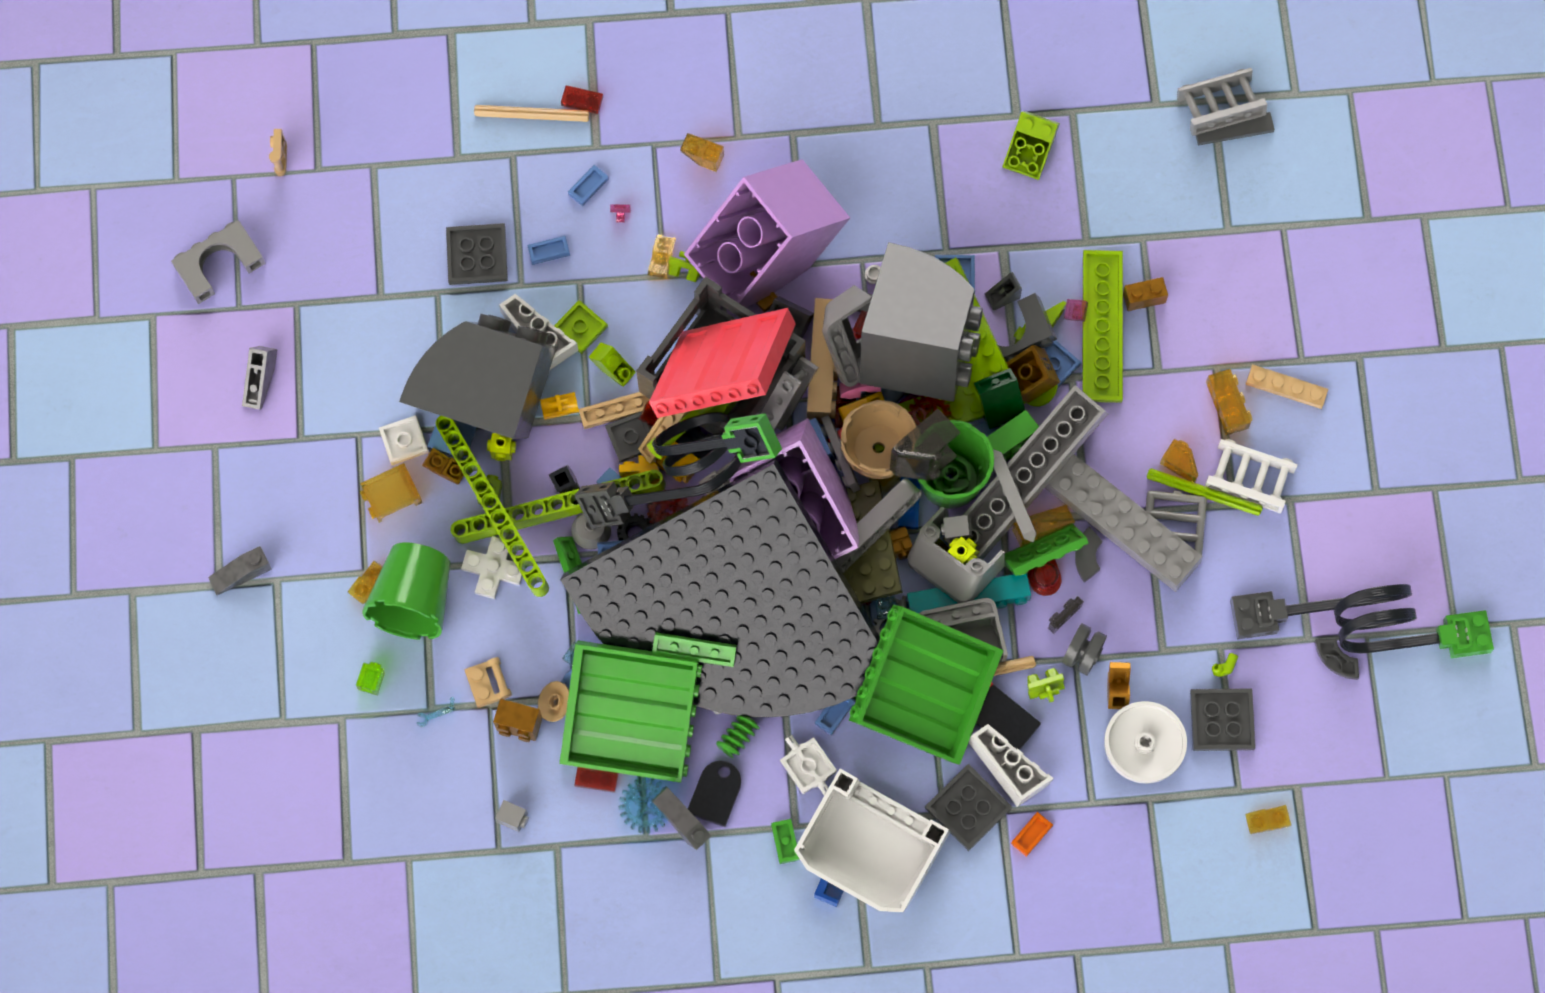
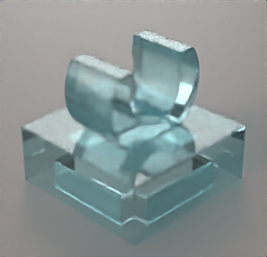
[875,596,896,620]

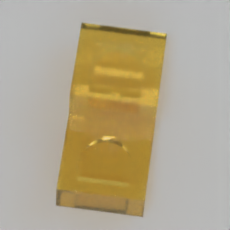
[648,235,676,279]

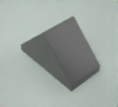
[984,272,1022,310]

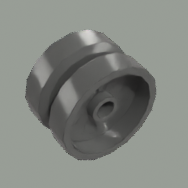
[1062,623,1107,676]

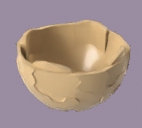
[841,400,920,479]

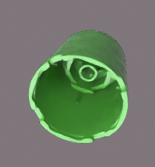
[912,420,994,509]
[362,542,450,640]

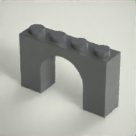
[998,293,1057,362]

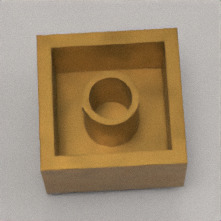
[1006,345,1060,403]
[493,699,543,742]

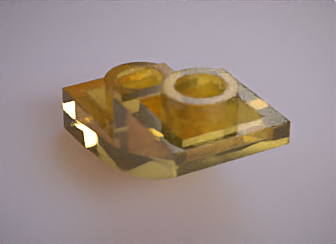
[348,561,383,604]
[1245,805,1292,834]

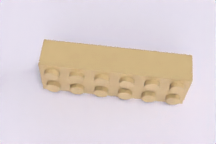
[807,298,838,425]

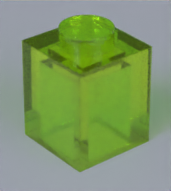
[356,662,385,696]

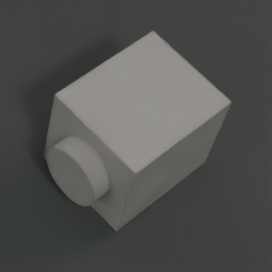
[941,515,973,540]
[495,800,529,832]

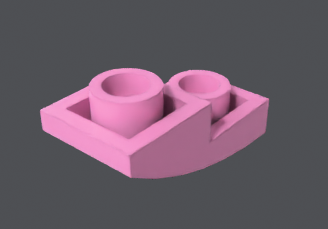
[839,382,881,399]

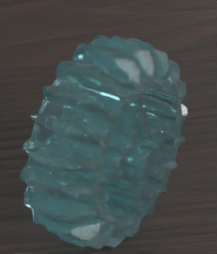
[618,778,668,833]

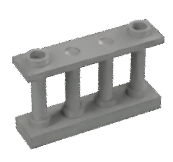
[1177,68,1267,136]
[761,356,819,431]

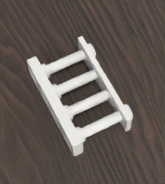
[1205,439,1298,514]

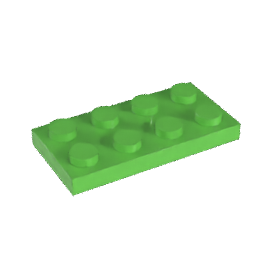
[1004,523,1089,576]

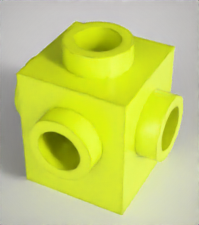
[487,433,516,461]
[948,536,980,565]

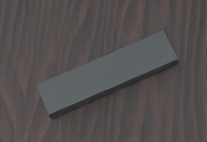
[1195,112,1275,146]

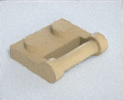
[269,129,287,176]
[464,657,512,708]

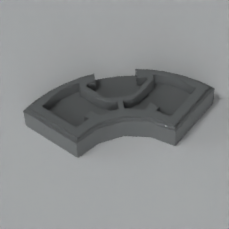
[1075,526,1103,583]
[1315,639,1359,680]

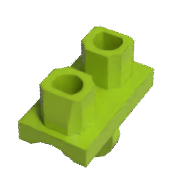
[668,251,700,282]
[1027,668,1065,703]

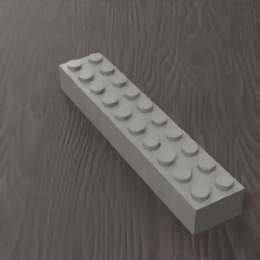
[943,385,1108,560]
[1045,454,1203,592]

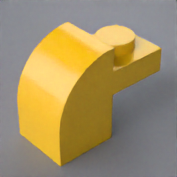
[619,455,660,484]

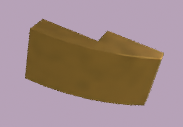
[422,448,464,485]

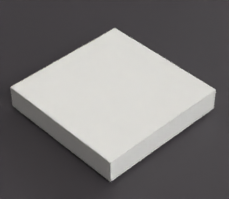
[379,415,429,466]

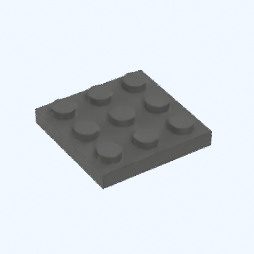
[446,223,508,285]
[1190,688,1255,751]
[925,764,1012,851]

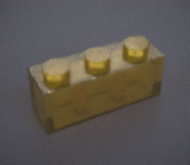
[1206,369,1252,436]

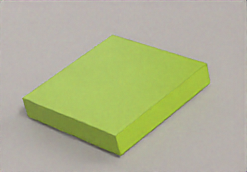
[554,300,608,354]

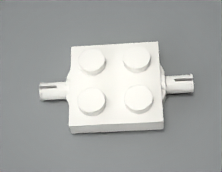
[780,735,837,796]

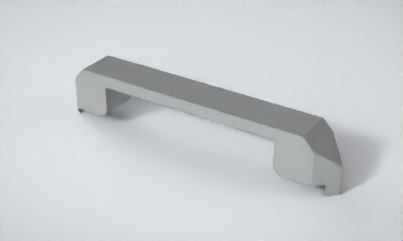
[993,449,1037,543]

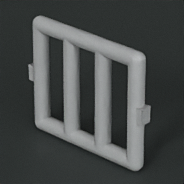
[1145,490,1207,555]

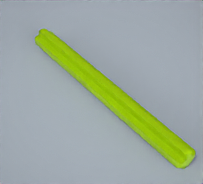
[1147,468,1263,516]

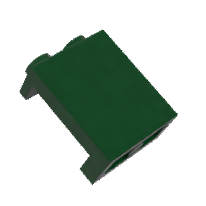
[974,368,1025,429]

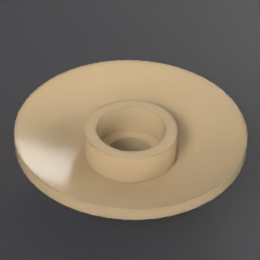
[538,681,569,722]

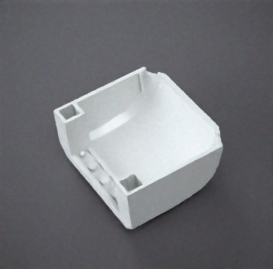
[794,769,950,912]

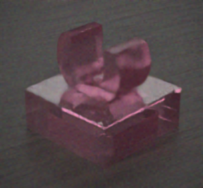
[610,204,631,222]
[1064,299,1088,322]

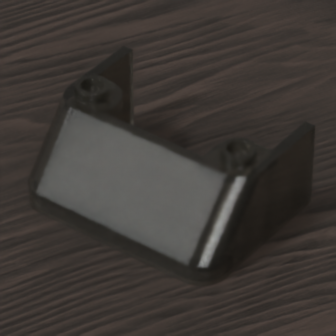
[890,409,961,480]

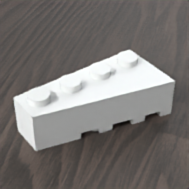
[499,294,578,371]
[968,724,1054,807]

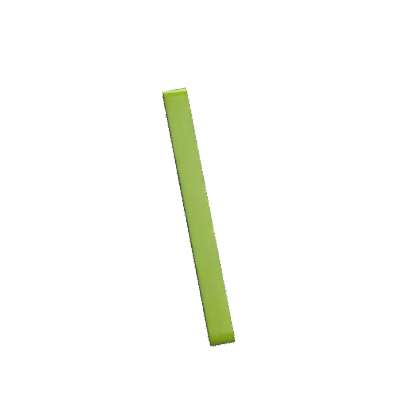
[435,416,549,597]
[450,470,666,544]

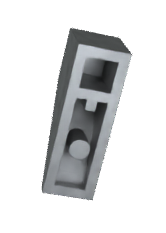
[242,346,277,410]
[208,546,272,596]
[651,787,711,850]

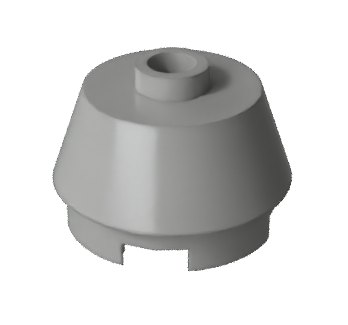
[571,513,611,550]

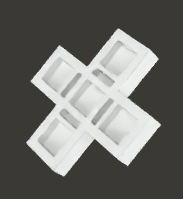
[461,536,522,599]

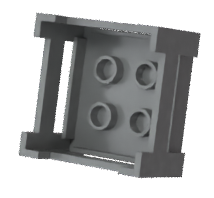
[636,276,805,455]

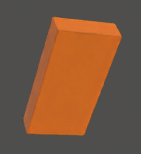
[1011,812,1053,857]

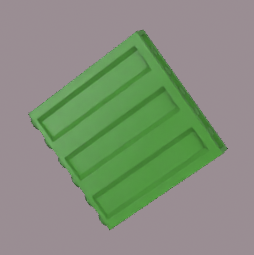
[849,605,1004,765]
[559,640,702,783]

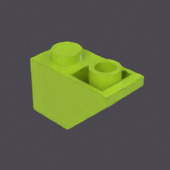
[589,343,636,387]

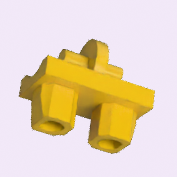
[540,392,579,420]

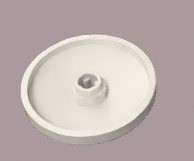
[1104,701,1187,783]

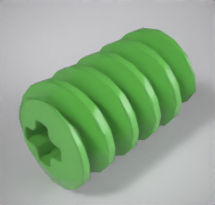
[716,715,760,758]

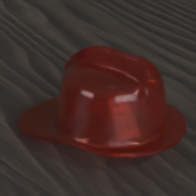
[1027,559,1062,596]

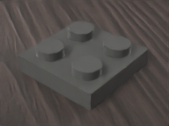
[605,411,650,463]

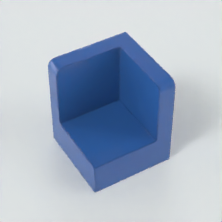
[814,878,844,907]

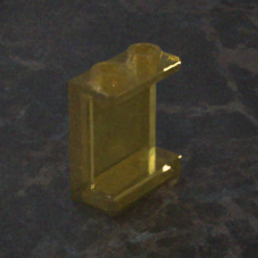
[359,463,423,523]

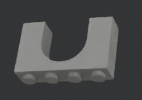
[171,220,266,304]

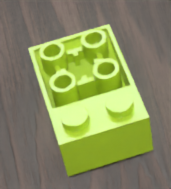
[1002,111,1060,180]

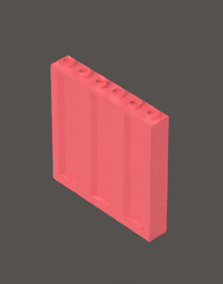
[649,308,796,418]

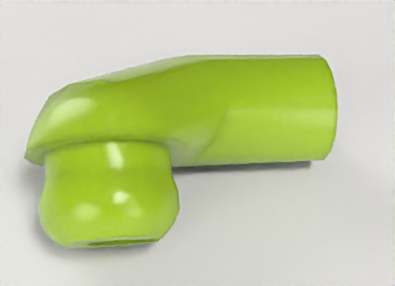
[1212,653,1238,677]

